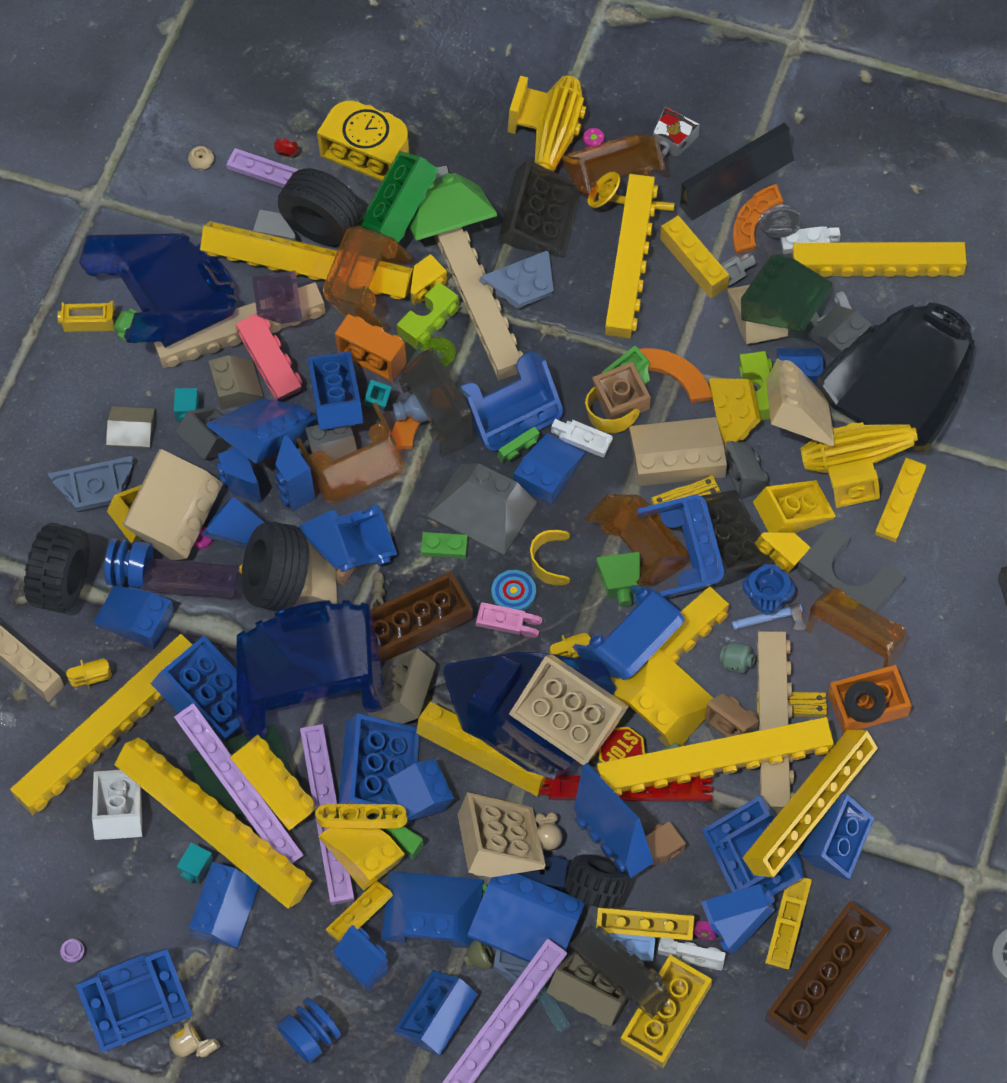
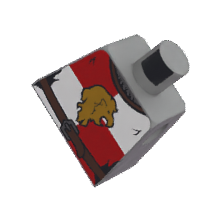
[652,107,700,159]

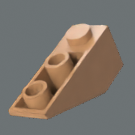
[611,821,686,865]

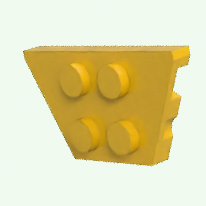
[709,378,761,451]

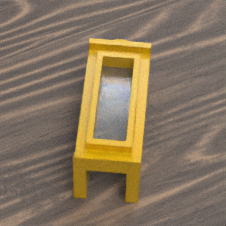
[58,300,116,332]

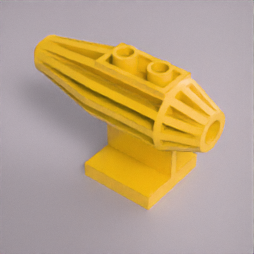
[507,76,586,175]
[800,422,918,508]

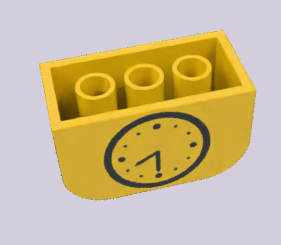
[317,101,409,182]

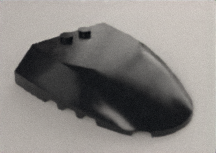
[816,302,975,452]

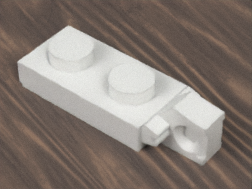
[780,226,841,254]
[551,419,613,458]
[658,938,725,971]

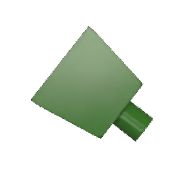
[596,552,640,607]

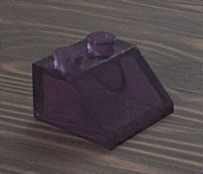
[252,271,303,324]

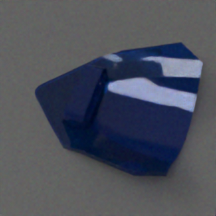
[443,652,617,779]

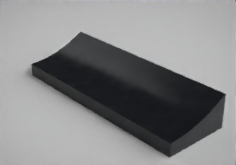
[680,122,794,221]

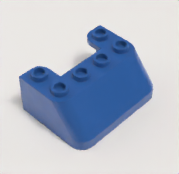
[455,350,563,451]

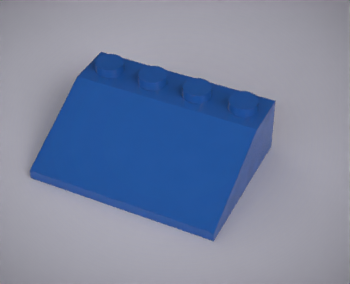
[207,398,317,464]
[150,636,267,743]
[339,713,420,816]
[574,763,654,878]
[467,873,585,973]

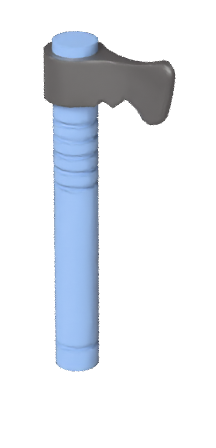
[731,603,806,631]

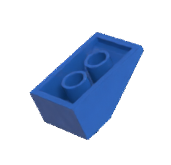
[514,433,586,505]
[93,585,175,649]

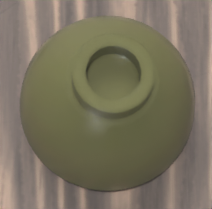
[464,940,495,970]

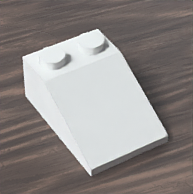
[92,770,142,840]

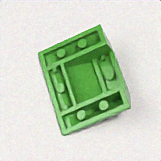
[408,173,497,240]

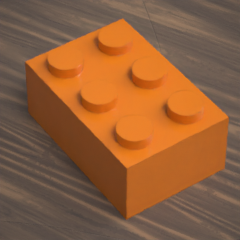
[335,314,406,383]
[828,665,911,734]

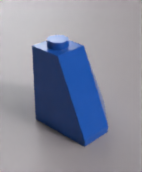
[202,496,264,549]
[701,884,775,955]

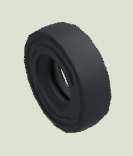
[844,681,886,723]

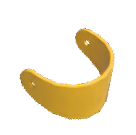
[585,387,640,433]
[530,530,570,585]

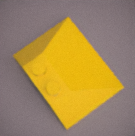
[611,649,714,747]

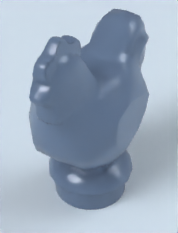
[392,385,446,423]

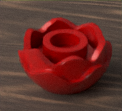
[273,138,299,157]

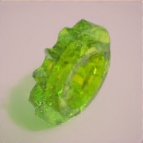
[421,337,456,370]

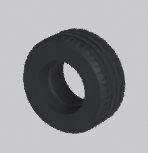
[277,168,361,245]
[242,521,309,611]

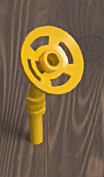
[588,172,675,211]

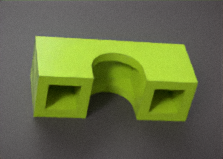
[397,282,459,349]
[738,351,772,420]

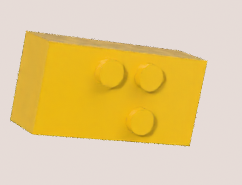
[620,955,712,1068]

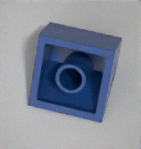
[776,348,823,388]
[216,448,262,503]
[386,759,454,821]

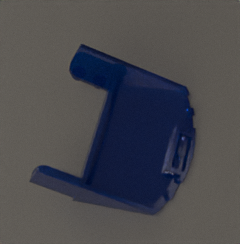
[79,233,237,348]
[236,600,384,741]

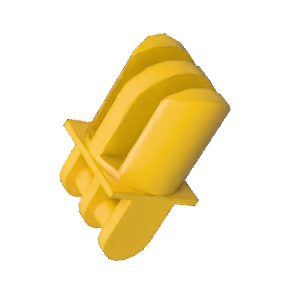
[550,633,591,660]
[66,658,112,689]

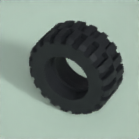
[24,523,90,613]

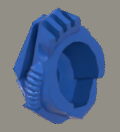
[742,564,795,614]

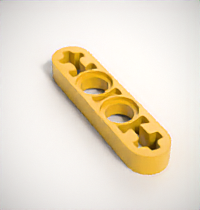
[315,804,407,829]

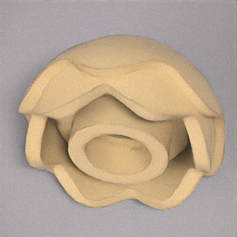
[188,146,214,171]

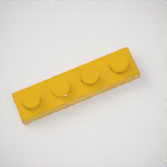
[875,458,927,543]

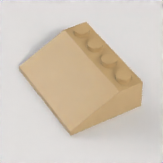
[766,359,834,446]
[629,417,727,486]
[122,449,223,560]
[509,655,629,765]
[458,792,546,877]

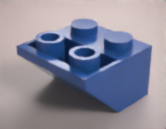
[333,925,389,991]

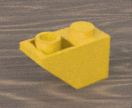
[411,254,448,306]
[755,532,811,573]

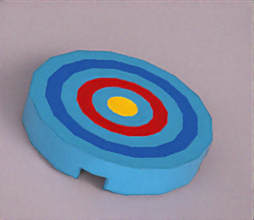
[491,570,536,611]

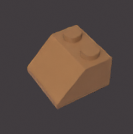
[592,362,651,420]
[705,693,760,737]

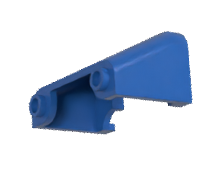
[299,505,398,572]

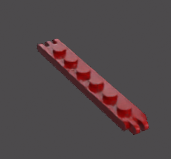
[539,775,713,802]

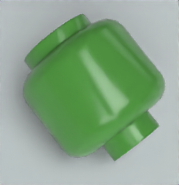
[114,309,146,342]

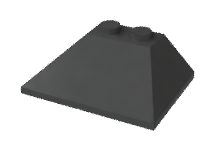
[427,463,537,557]

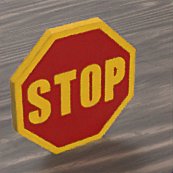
[598,727,645,763]

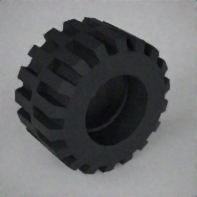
[564,855,630,908]

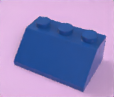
[275,435,315,512]
[800,794,875,880]
[189,862,260,949]
[394,971,478,1055]

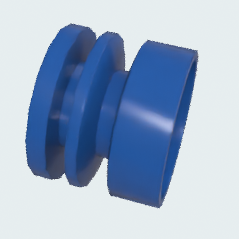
[104,538,153,589]
[276,997,341,1063]

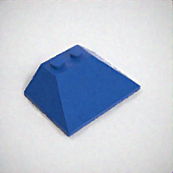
[702,795,803,896]
[381,871,484,948]
[75,948,193,1053]

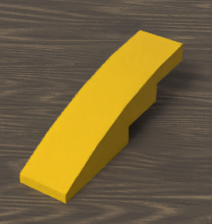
[765,877,812,970]

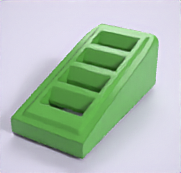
[384,815,424,860]

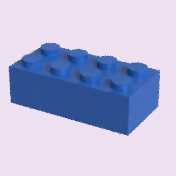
[307,351,363,430]

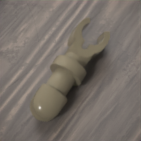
[371,572,385,609]

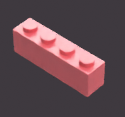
[235,312,302,402]

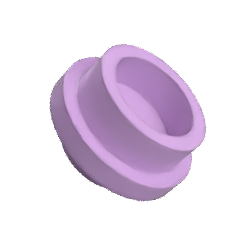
[60,939,85,963]

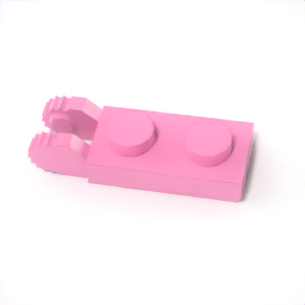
[476,603,542,638]

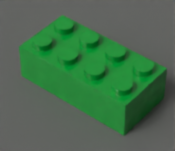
[358,151,439,244]

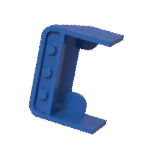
[637,495,724,599]
[573,585,685,679]

